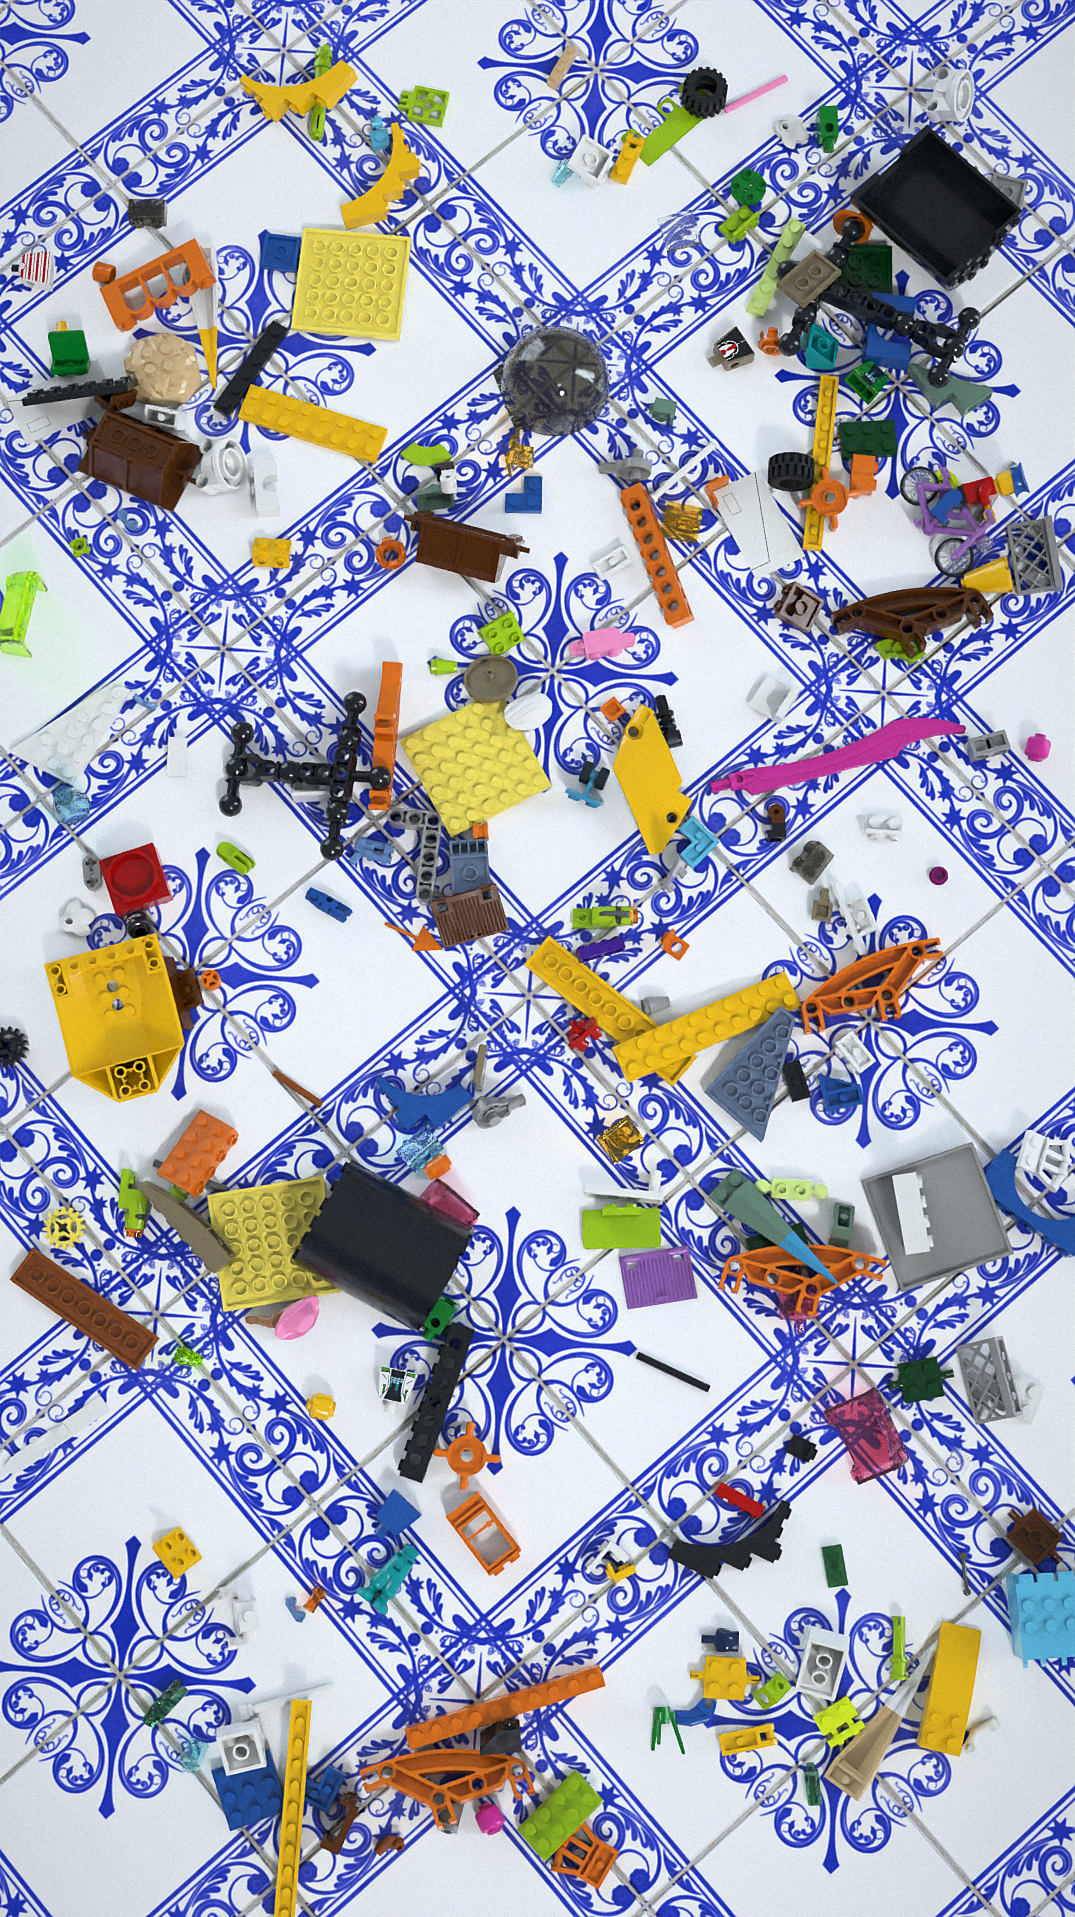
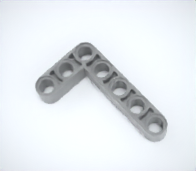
[387,807,442,906]

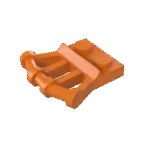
[550,1821,619,1890]

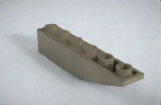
[137,1180,237,1274]

